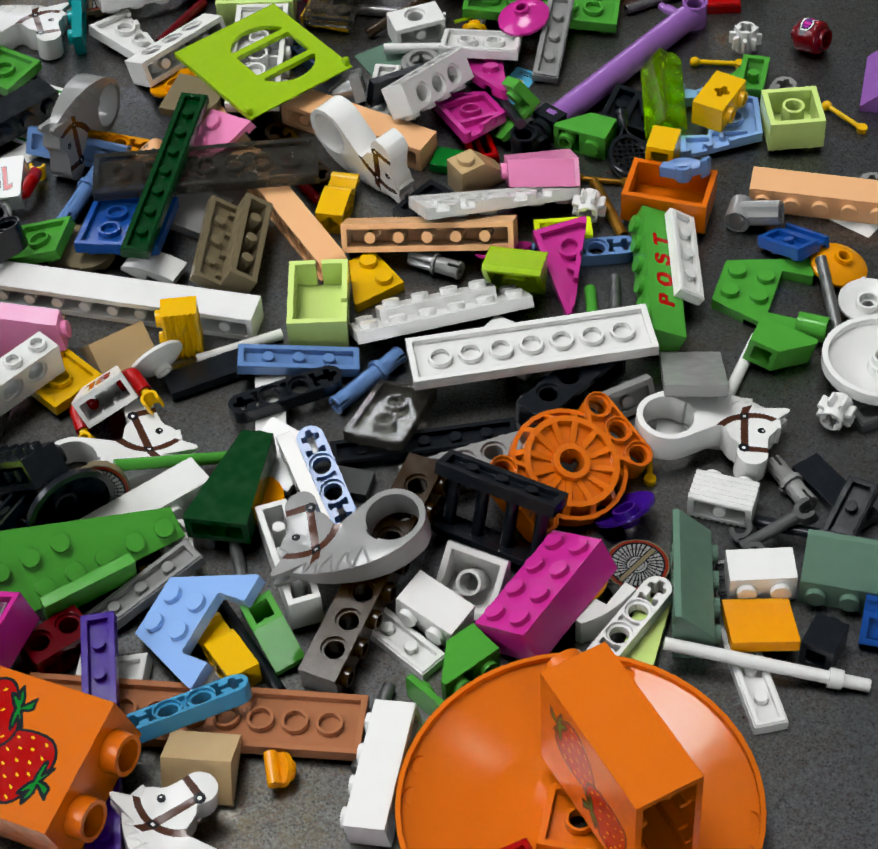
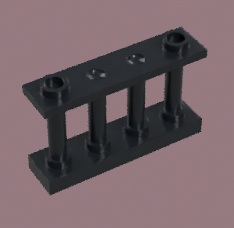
[430,449,569,566]

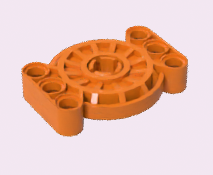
[490,391,653,543]

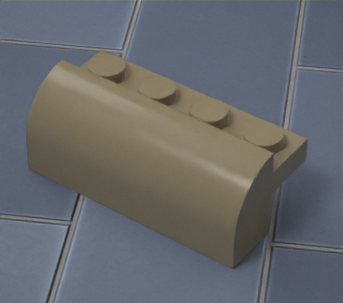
[189,192,272,294]

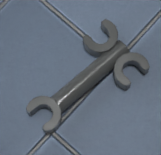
[729,497,819,549]

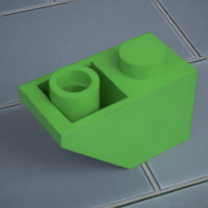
[553,112,617,160]
[743,315,818,371]
[239,590,305,676]
[441,623,500,701]

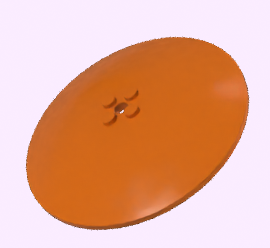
[395,652,767,849]

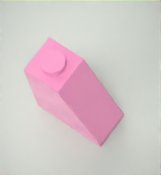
[500,149,581,187]
[0,302,72,358]

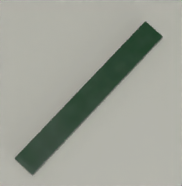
[120,92,209,260]

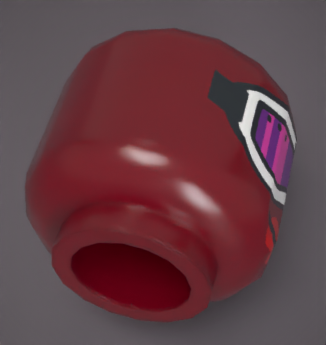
[791,17,832,55]

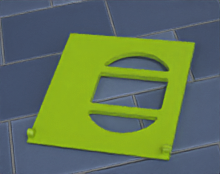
[174,3,353,121]

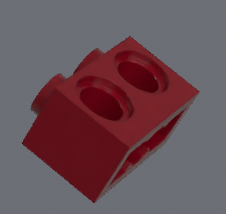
[20,604,83,674]

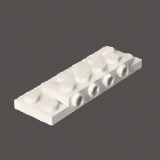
[224,3,293,113]
[349,279,534,345]

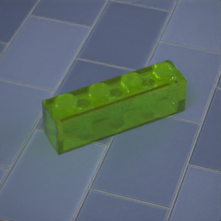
[640,48,688,140]

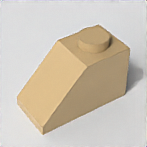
[447,149,505,192]

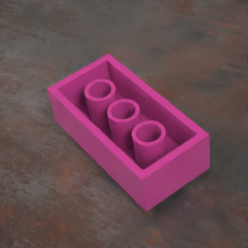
[475,530,617,659]

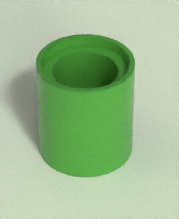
[795,311,830,343]

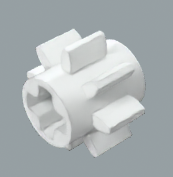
[729,21,762,55]
[571,188,607,223]
[816,392,857,431]

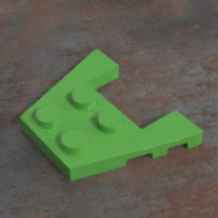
[711,258,816,329]

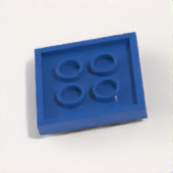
[74,195,179,256]

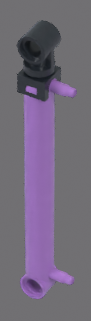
[510,0,708,154]

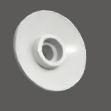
[838,278,878,319]
[131,340,183,379]

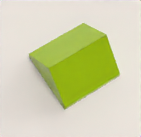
[481,246,548,295]

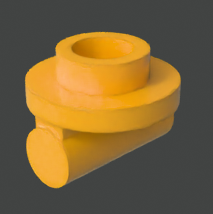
[263,750,296,789]

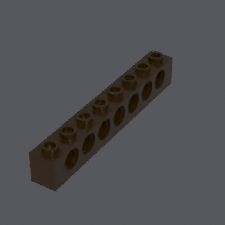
[298,452,448,693]

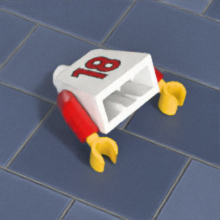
[0,155,47,216]
[70,366,165,439]

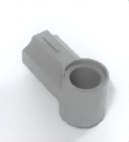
[724,194,785,233]

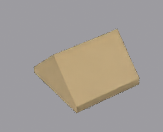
[80,321,154,374]
[160,730,242,807]

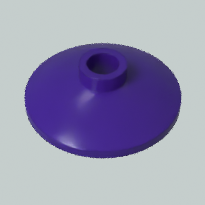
[594,491,656,529]

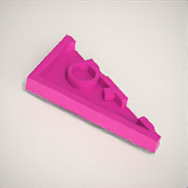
[467,58,508,100]
[532,216,587,315]

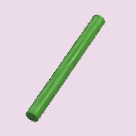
[113,451,227,471]

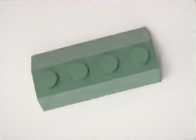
[670,509,721,659]
[798,529,878,613]

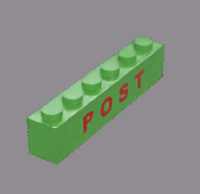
[628,205,687,351]

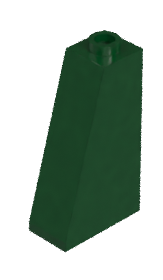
[183,430,277,544]

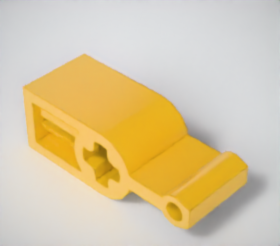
[315,171,360,234]
[198,611,262,687]

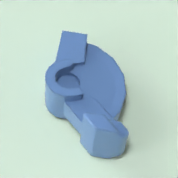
[659,156,711,183]

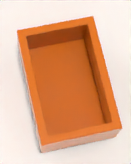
[620,157,718,234]

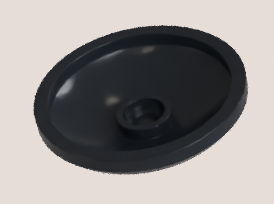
[26,468,115,527]

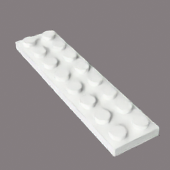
[405,304,659,391]

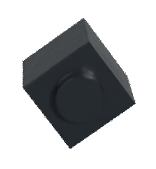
[798,612,849,670]

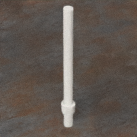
[663,636,872,693]

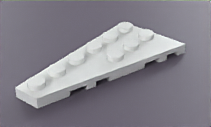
[408,186,581,220]

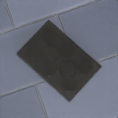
[343,379,437,451]

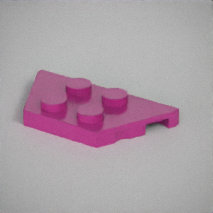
[433,91,506,144]

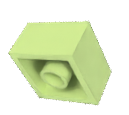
[760,86,826,151]

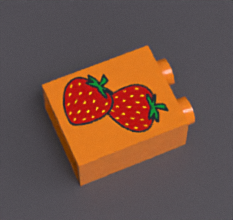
[540,642,704,849]
[0,666,142,849]

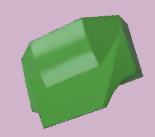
[730,54,770,99]

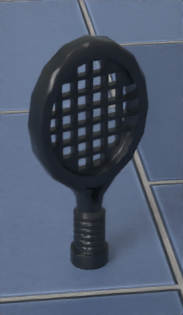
[608,108,646,178]

